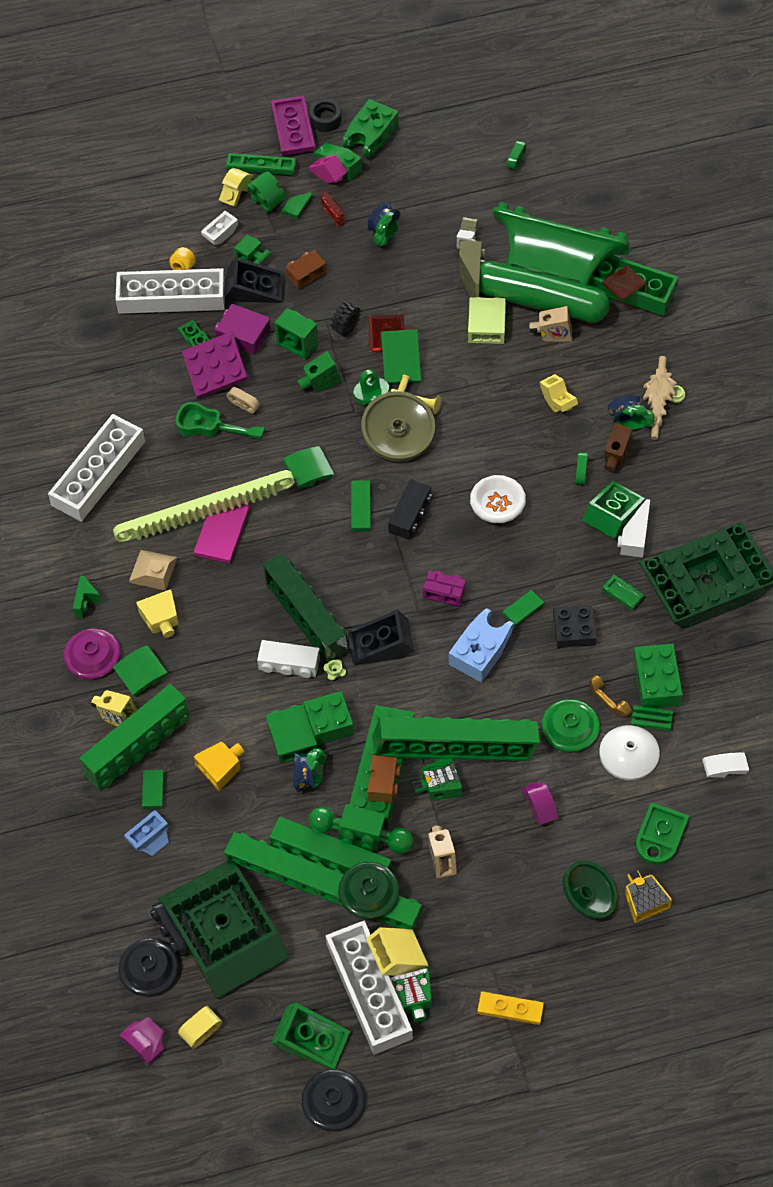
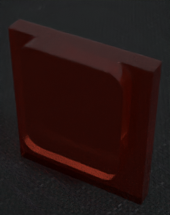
[602,265,646,301]

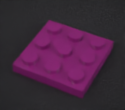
[182,331,248,399]

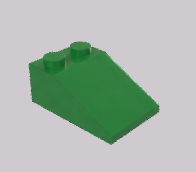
[582,481,645,539]
[271,1003,350,1070]

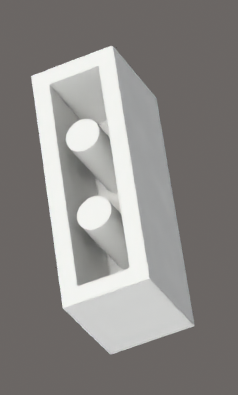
[257,640,320,678]

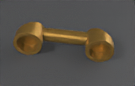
[589,675,632,717]

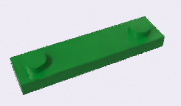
[226,153,296,175]

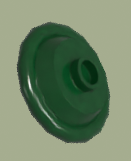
[338,862,400,919]

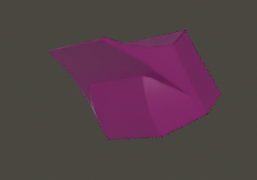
[119,1017,164,1065]

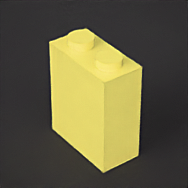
[366,927,428,976]

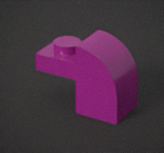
[521,782,558,825]

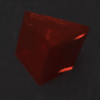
[368,314,405,352]

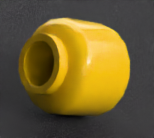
[169,247,196,270]

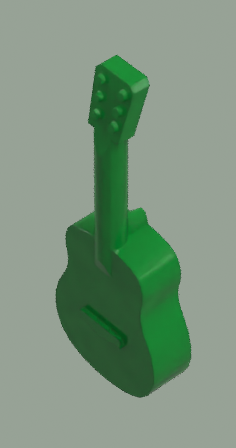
[176,402,265,439]

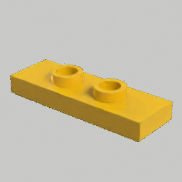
[477,992,544,1025]

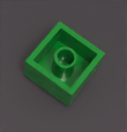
[275,308,318,360]
[304,691,354,746]

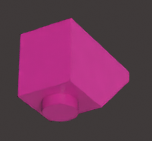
[308,155,347,183]

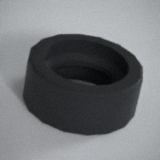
[309,99,342,132]

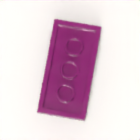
[271,96,316,156]

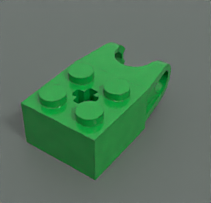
[342,99,399,158]

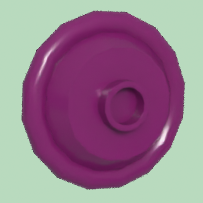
[63,628,121,680]

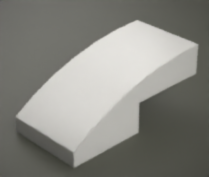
[702,753,749,778]

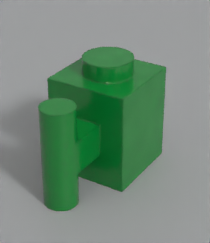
[234,234,271,265]

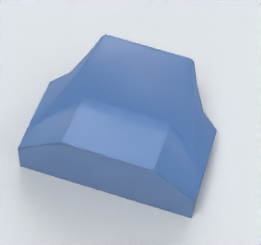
[124,810,169,856]

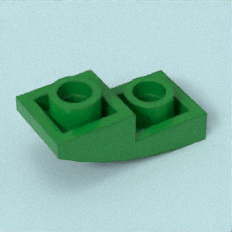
[178,320,209,347]

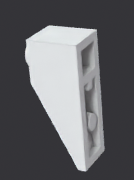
[617,499,650,557]

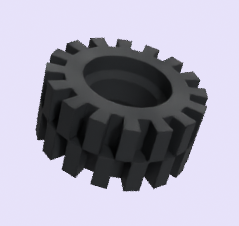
[330,301,361,336]

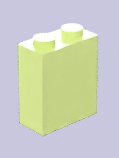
[468,297,506,344]

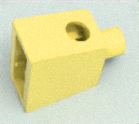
[136,589,178,638]

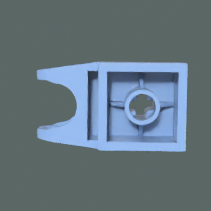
[449,609,514,683]

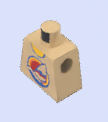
[530,306,572,342]

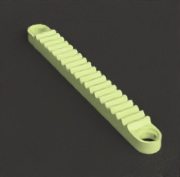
[113,470,295,542]

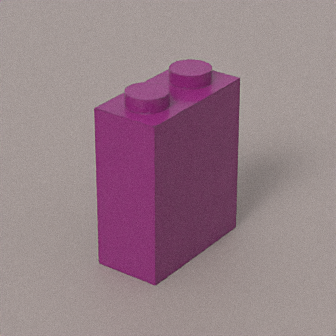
[214,304,271,355]

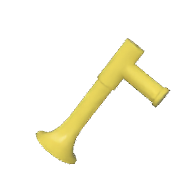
[390,375,441,414]

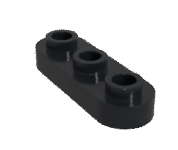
[150,902,188,956]

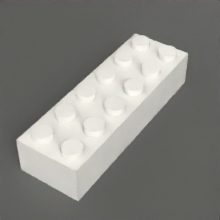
[116,269,225,314]
[48,414,145,522]
[326,921,413,1055]

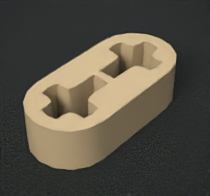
[227,387,260,413]

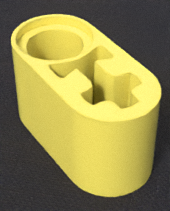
[178,1006,222,1049]

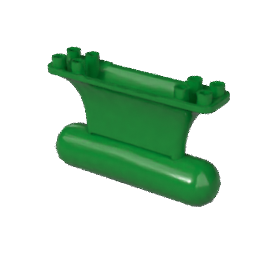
[479,202,631,323]

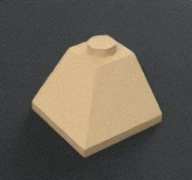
[129,550,177,591]

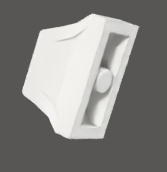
[201,211,238,245]

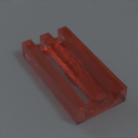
[321,191,345,227]

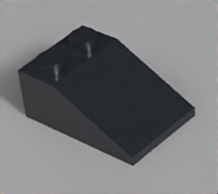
[225,257,284,303]
[347,609,414,665]

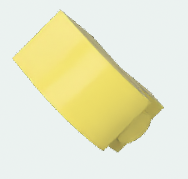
[219,168,253,207]
[540,374,578,412]

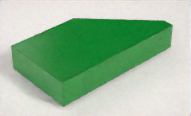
[282,192,313,219]

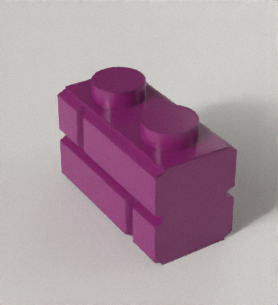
[423,571,466,607]

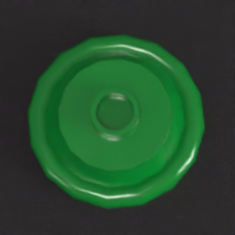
[541,699,600,752]

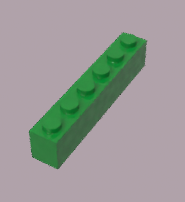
[269,817,392,873]

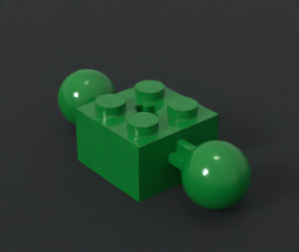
[309,804,413,854]

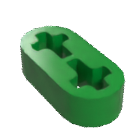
[507,141,527,170]
[575,452,588,485]

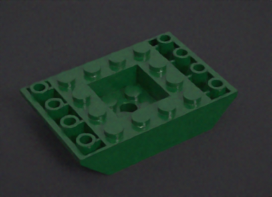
[639,522,773,627]
[158,859,290,999]

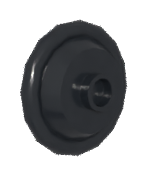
[118,938,180,997]
[301,1069,365,1131]

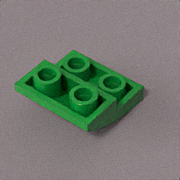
[283,446,334,488]
[113,645,169,697]

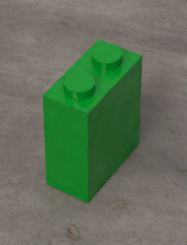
[266,704,317,764]

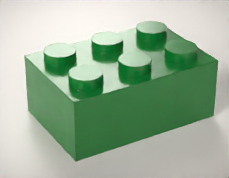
[633,644,682,709]

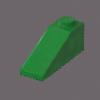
[313,143,362,181]

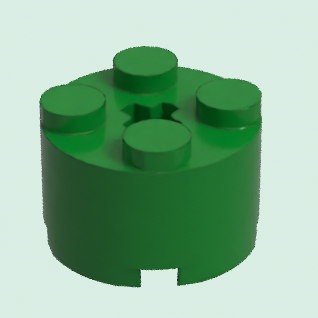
[246,171,286,214]

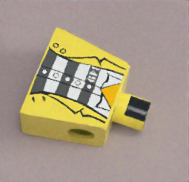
[91,690,137,727]

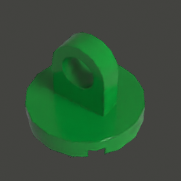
[353,370,390,405]

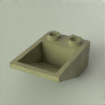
[459,238,485,298]

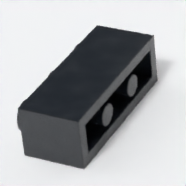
[388,479,433,540]

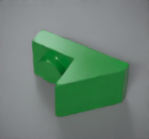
[73,576,101,619]

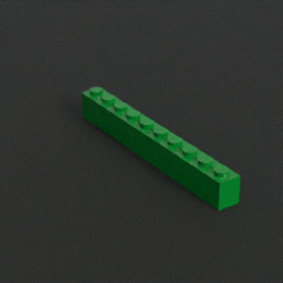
[224,832,422,931]

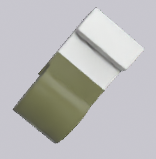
[457,217,478,249]

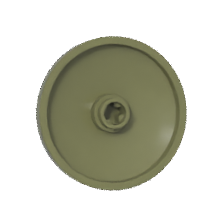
[361,391,435,462]

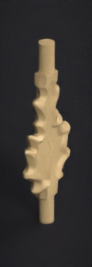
[643,356,677,440]

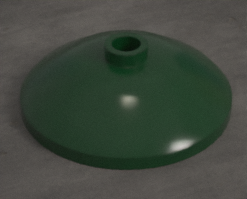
[563,860,618,919]

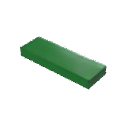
[351,480,371,532]

